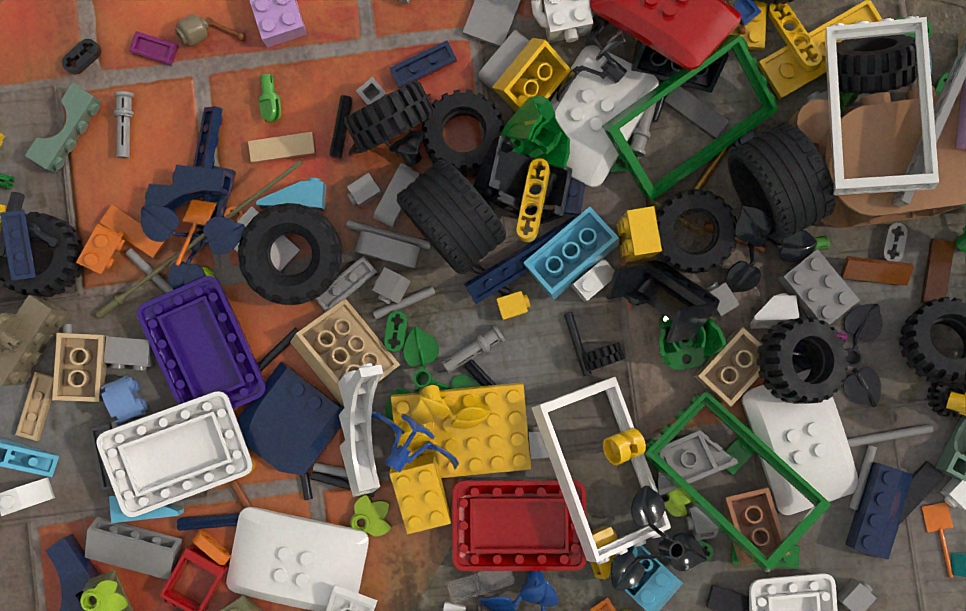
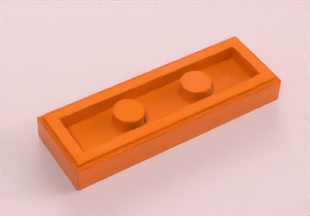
[100,205,167,258]

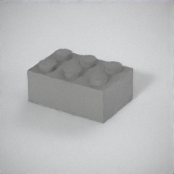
[776,249,860,325]

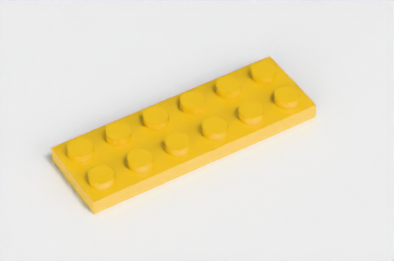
[758,0,883,100]

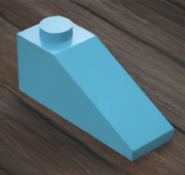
[256,178,326,211]
[0,438,59,477]
[109,495,184,523]

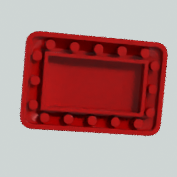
[590,0,741,70]
[453,480,586,571]

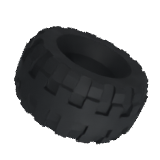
[238,203,342,305]

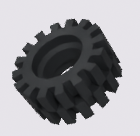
[582,342,625,371]
[927,381,966,417]

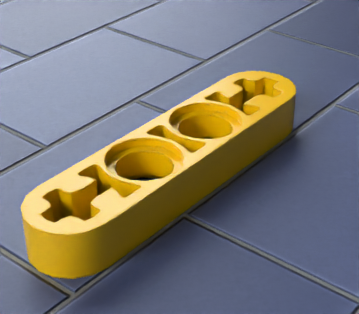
[768,3,822,71]
[516,158,550,242]

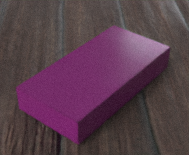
[129,31,178,66]

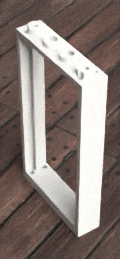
[825,16,939,195]
[532,377,671,564]

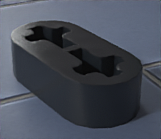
[62,39,101,75]

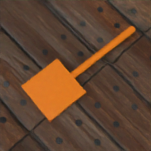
[176,200,216,266]
[921,502,953,578]

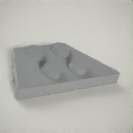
[658,430,738,496]

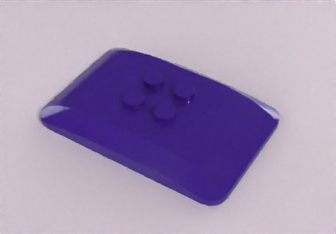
[137,276,266,409]

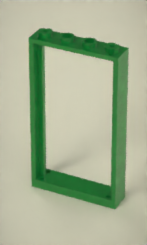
[602,34,779,201]
[645,391,831,573]

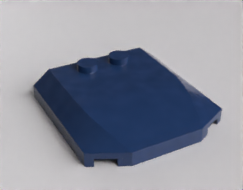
[237,361,344,476]

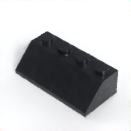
[631,39,729,93]

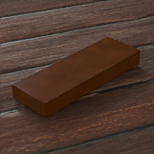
[920,238,955,303]

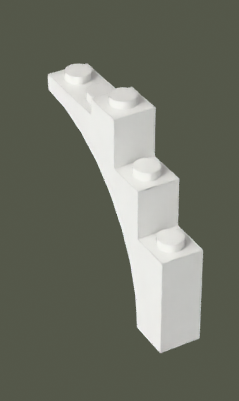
[338,363,383,497]

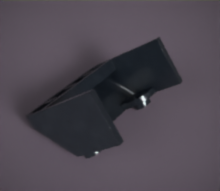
[606,261,720,343]

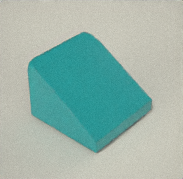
[951,552,966,577]

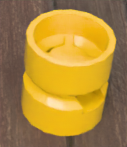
[603,428,646,466]

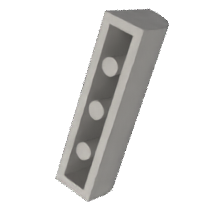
[85,517,182,580]

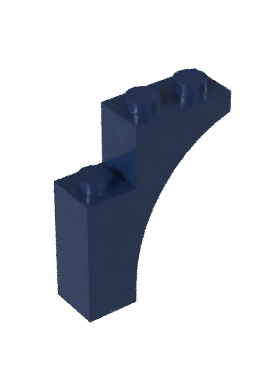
[141,165,234,226]
[45,534,100,611]

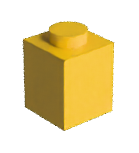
[496,291,531,320]

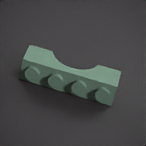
[25,83,102,174]
[935,415,966,481]

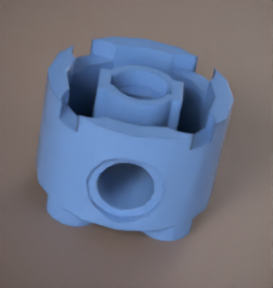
[100,375,149,426]

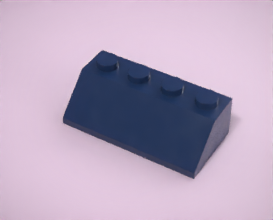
[845,462,914,559]

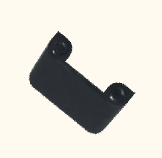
[473,136,572,224]

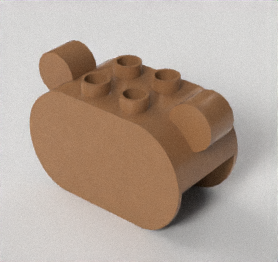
[788,86,966,228]

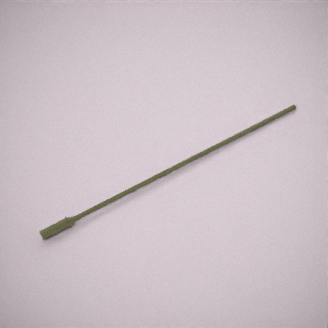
[95,160,303,319]

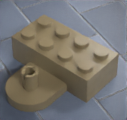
[0,295,69,386]

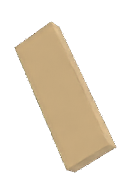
[248,132,316,164]
[15,372,54,441]

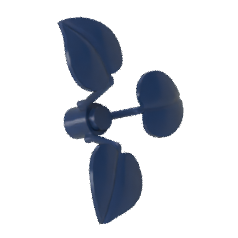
[141,204,245,290]

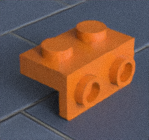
[76,223,125,274]

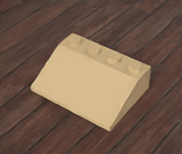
[290,299,400,408]

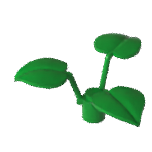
[385,327,481,423]

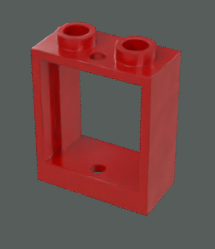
[159,545,229,611]

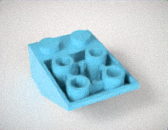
[610,545,683,611]

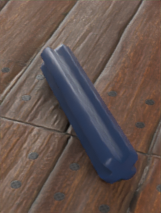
[177,513,240,531]

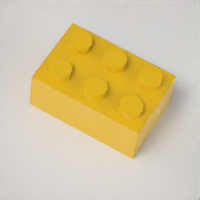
[492,38,571,113]
[616,206,662,263]
[390,453,451,534]

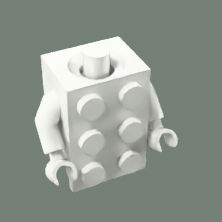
[531,0,595,43]

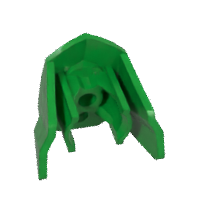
[501,96,570,168]
[659,315,726,371]

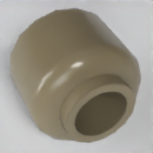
[175,14,209,46]

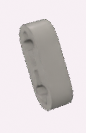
[880,223,908,262]

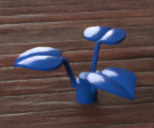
[371,411,459,472]
[478,571,559,611]

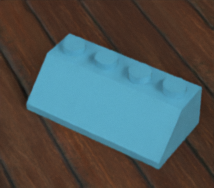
[523,207,619,300]

